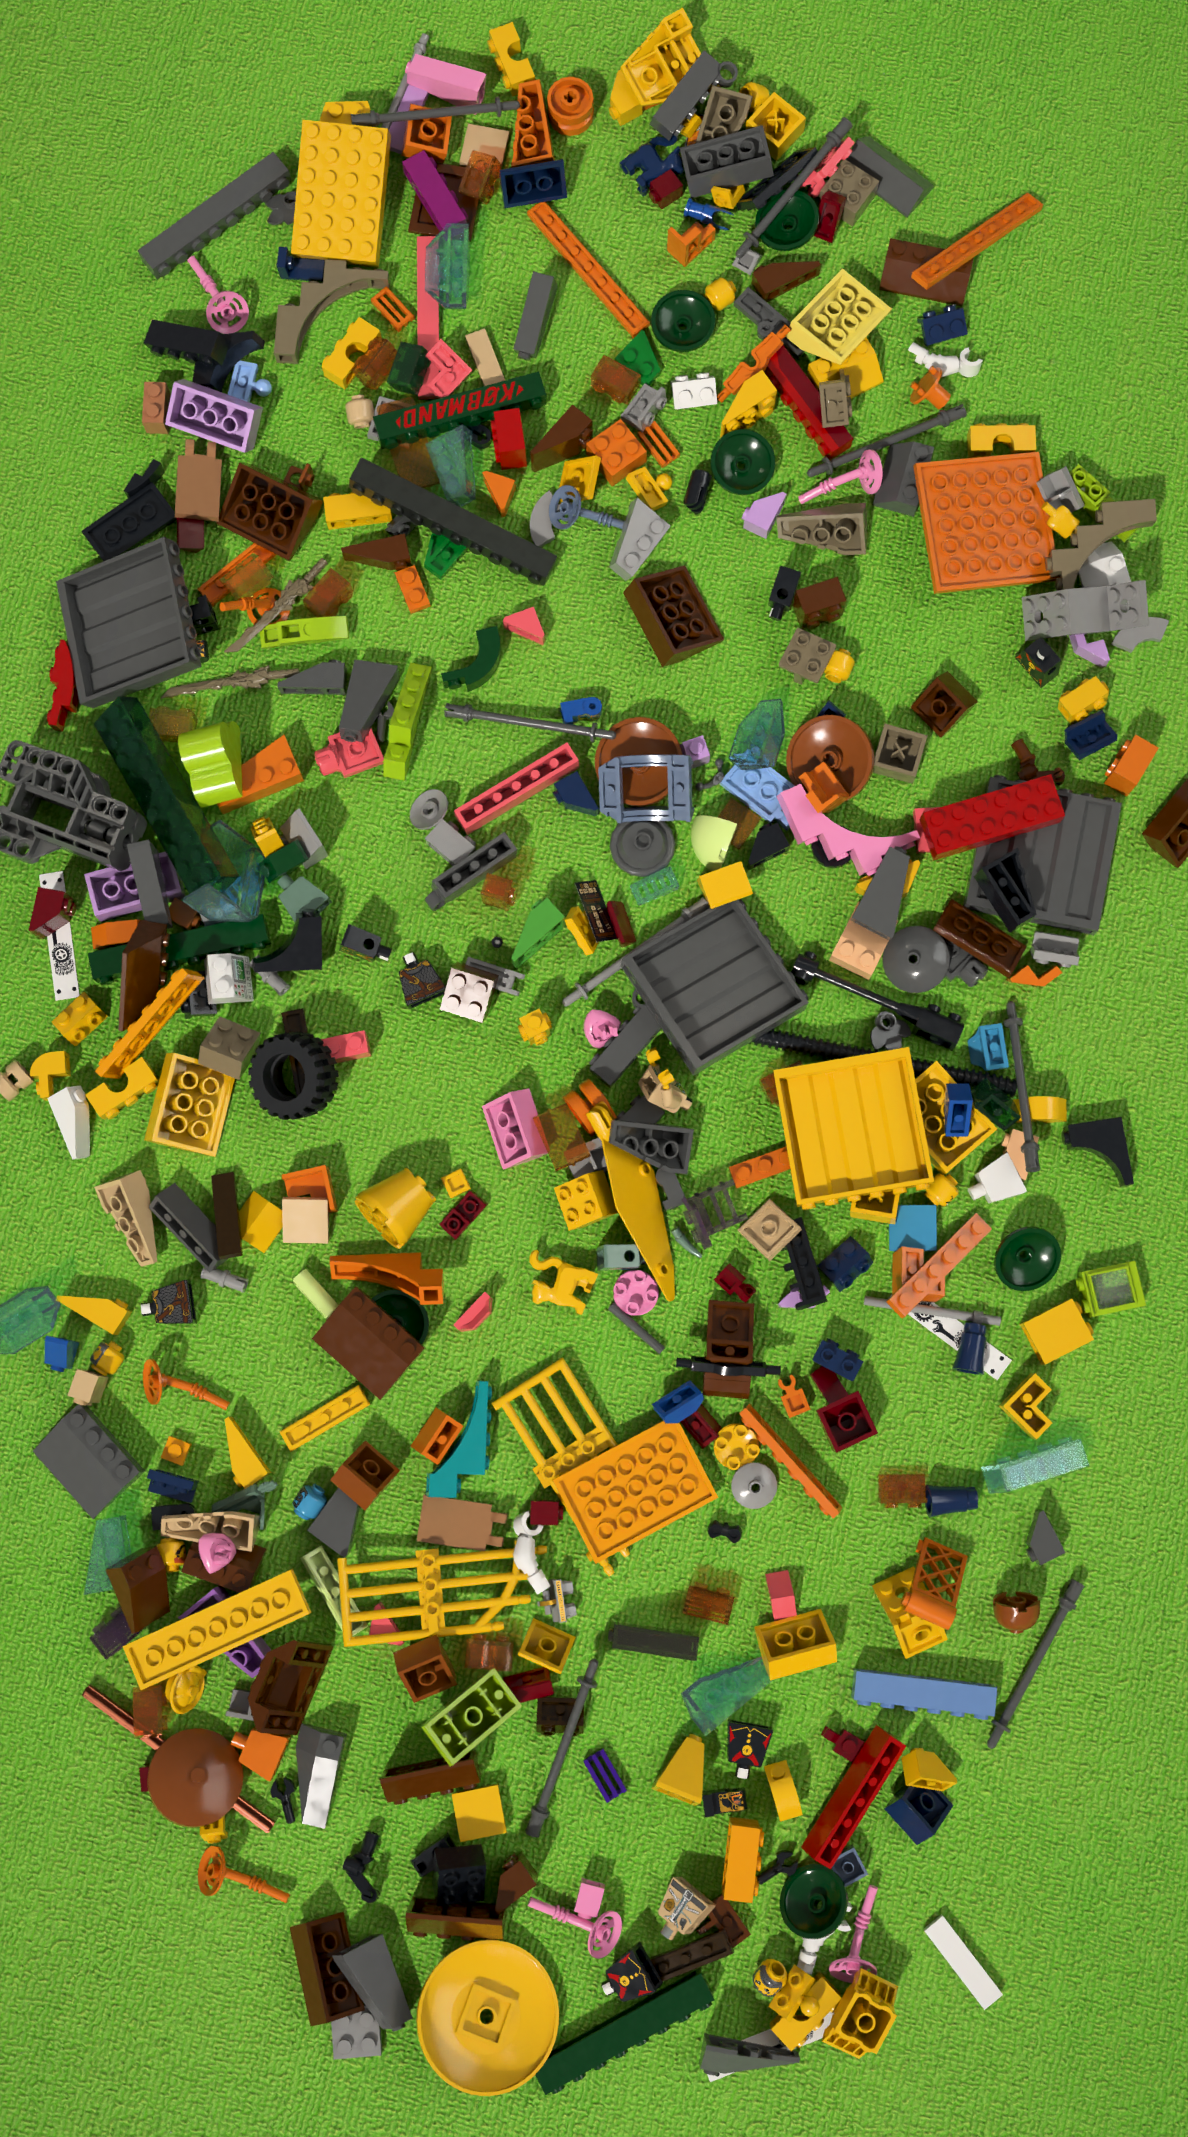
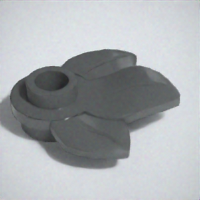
[265,191,296,225]
[870,1011,911,1051]

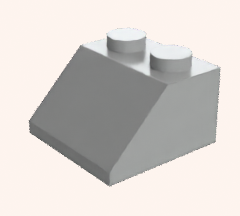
[280,808,328,869]

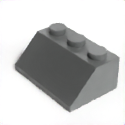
[872,441,934,517]

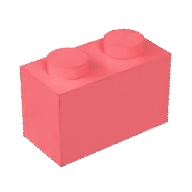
[321,1030,371,1063]

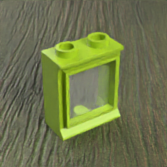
[1076,1261,1146,1318]

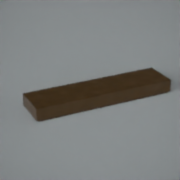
[281,1008,308,1096]
[211,1172,243,1260]
[650,1928,734,1981]

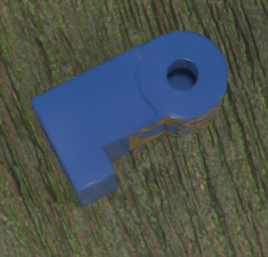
[560,697,602,725]

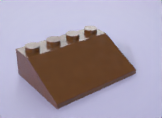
[216,462,323,561]
[623,565,724,667]
[118,920,170,1031]
[312,1286,426,1400]
[405,1897,506,1941]

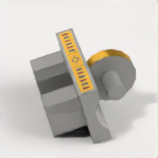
[537,1579,577,1623]

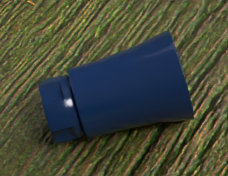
[952,1323,987,1375]
[924,1485,978,1518]

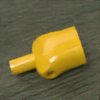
[1041,502,1080,539]

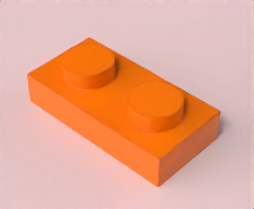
[394,565,431,614]

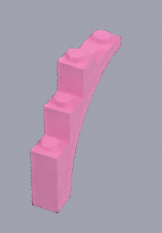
[776,784,920,876]

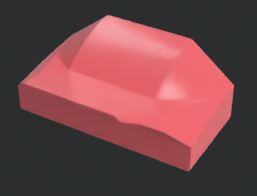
[454,1292,493,1332]

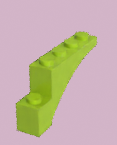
[383,662,432,781]

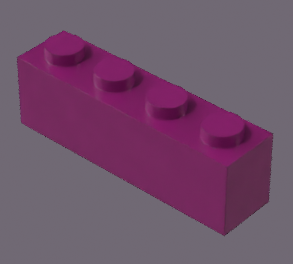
[402,150,468,241]

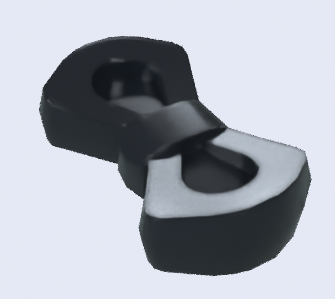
[707,1520,742,1543]

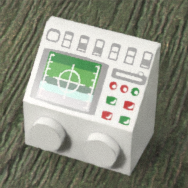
[204,953,254,1004]

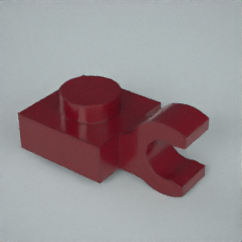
[714,1263,756,1303]
[821,1726,865,1763]

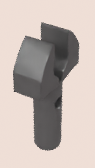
[376,701,394,743]

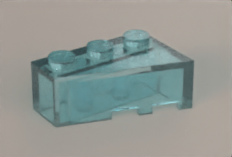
[425,424,476,507]
[84,1515,131,1595]

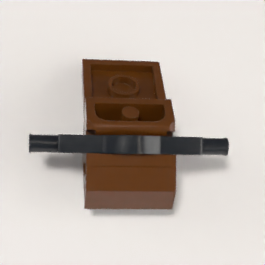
[676,1300,781,1399]

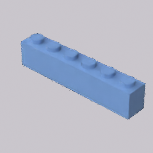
[851,1668,997,1720]

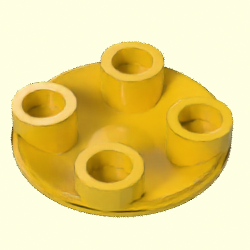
[713,1423,760,1470]

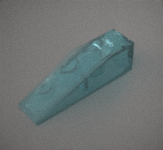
[681,1656,773,1737]

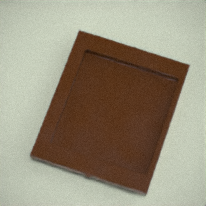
[408,163,484,242]

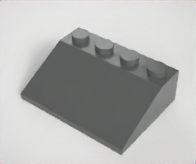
[33,1404,145,1519]

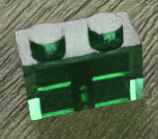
[387,342,431,396]
[971,1078,1021,1131]

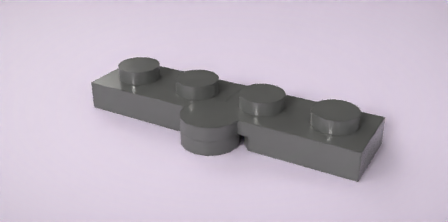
[734,287,805,359]

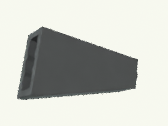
[514,271,558,360]
[339,660,399,742]
[127,840,173,929]
[851,846,910,941]
[332,1934,412,2032]

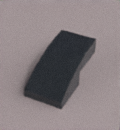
[124,459,165,499]

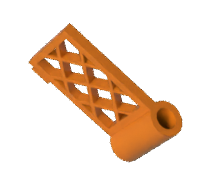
[901,1537,968,1630]

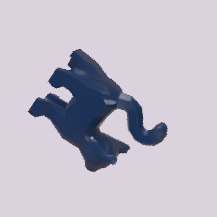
[619,135,684,197]

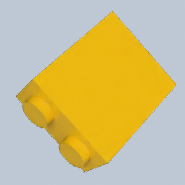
[1020,1299,1094,1365]

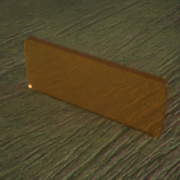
[377,397,440,488]

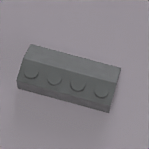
[680,125,774,198]

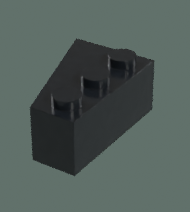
[974,848,1037,933]

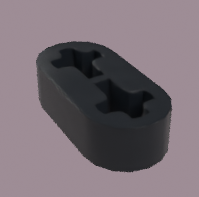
[455,424,492,449]

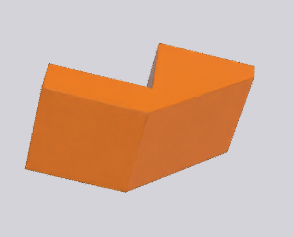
[91,919,140,950]
[1007,965,1062,987]

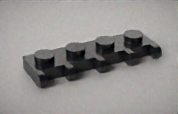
[781,1217,828,1310]

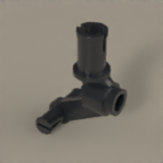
[343,1831,380,1903]

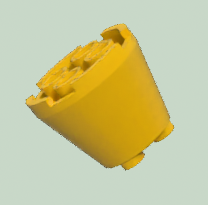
[354,1168,436,1249]

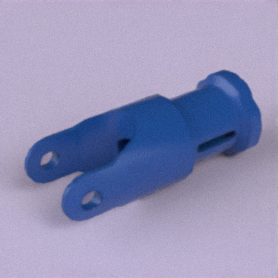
[683,198,734,230]

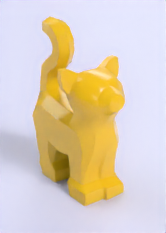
[529,1250,598,1315]

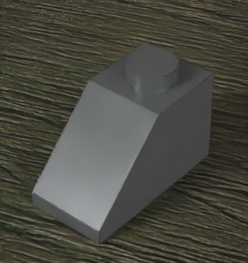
[1026,1509,1066,1565]

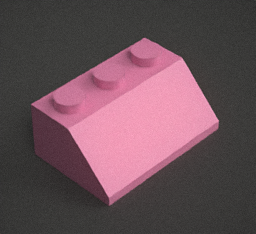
[482,1089,551,1170]

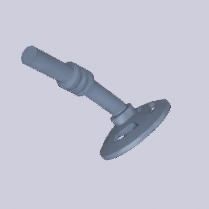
[549,485,625,530]

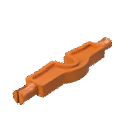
[717,324,791,403]

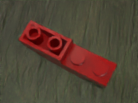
[47,639,79,732]

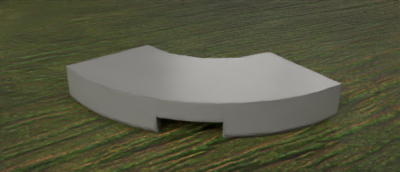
[530,490,560,548]
[1111,617,1169,653]

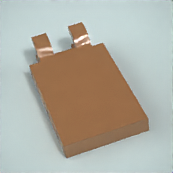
[175,439,222,522]
[417,1494,508,1551]

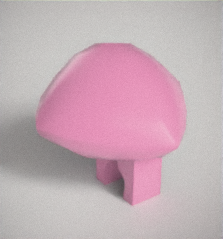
[583,1009,621,1049]
[198,1533,236,1574]

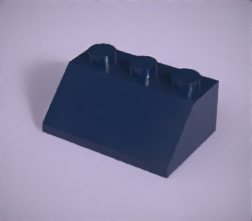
[499,159,567,208]

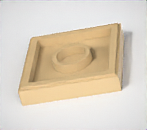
[459,124,510,173]
[282,1197,329,1244]
[738,1199,802,1261]

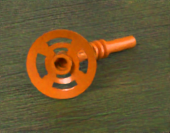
[219,588,290,625]
[143,1359,230,1410]
[198,1846,290,1903]

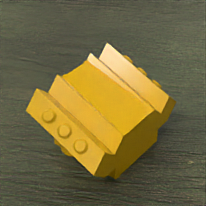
[822,1968,898,2059]

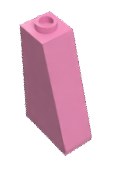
[405,54,486,115]

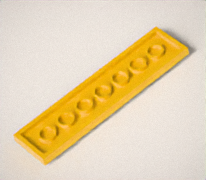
[122,1569,311,1690]

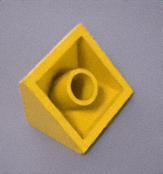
[697,861,753,909]
[239,1191,283,1253]
[518,1618,576,1674]

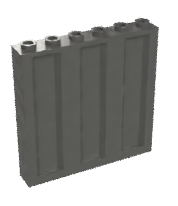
[56,537,202,708]
[963,775,1122,935]
[620,899,809,1076]

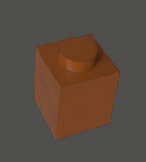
[169,898,202,931]

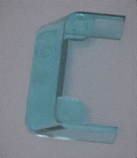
[183,820,265,922]

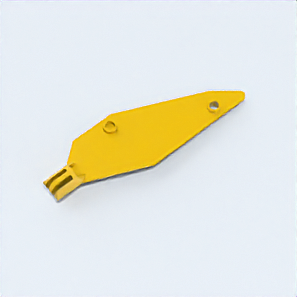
[586,1101,675,1302]

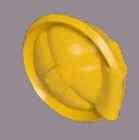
[165,1665,207,1714]

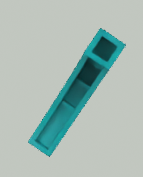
[426,1381,492,1498]

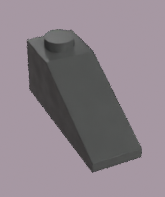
[278,660,347,695]

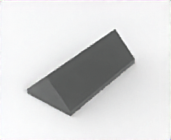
[846,136,934,218]

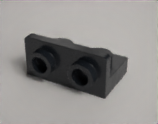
[181,970,217,1019]

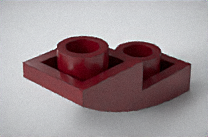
[439,1190,488,1240]

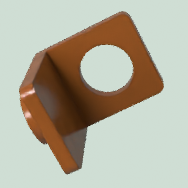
[284,463,314,492]

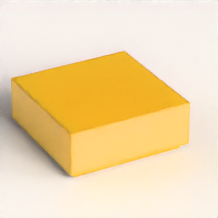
[441,1168,471,1199]

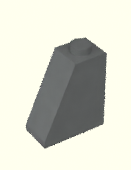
[307,1488,360,1558]

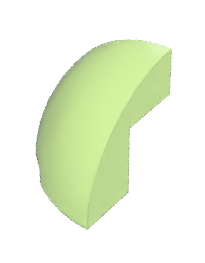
[691,815,737,871]

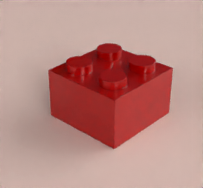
[490,408,527,470]

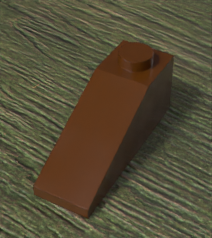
[751,261,821,302]
[341,534,412,571]

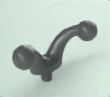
[695,758,724,791]

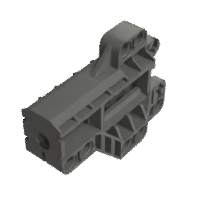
[0,740,147,871]

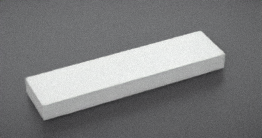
[923,1914,1003,2010]

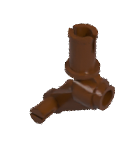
[1011,739,1065,785]

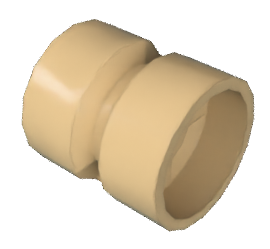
[0,1059,34,1102]

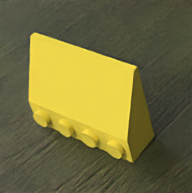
[785,268,892,365]

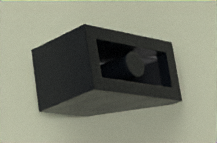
[747,823,790,870]

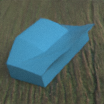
[967,1023,1009,1071]

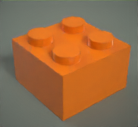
[401,104,452,164]
[586,419,647,487]
[1104,735,1159,797]

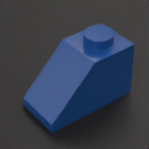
[944,1084,973,1137]
[44,1336,79,1372]

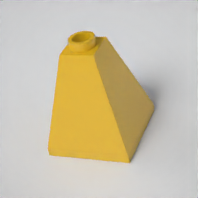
[651,1734,704,1806]

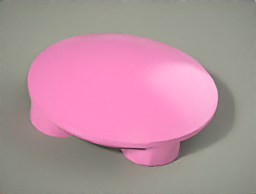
[613,1270,659,1316]

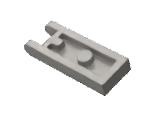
[465,957,525,996]

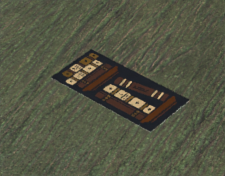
[575,880,617,942]

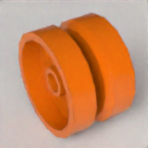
[547,77,594,136]
[563,1078,617,1137]

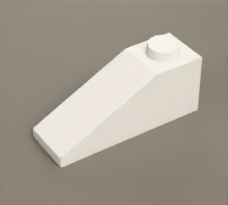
[47,1086,90,1160]

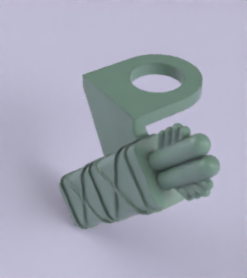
[212,1480,278,1530]

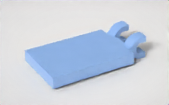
[720,750,794,831]

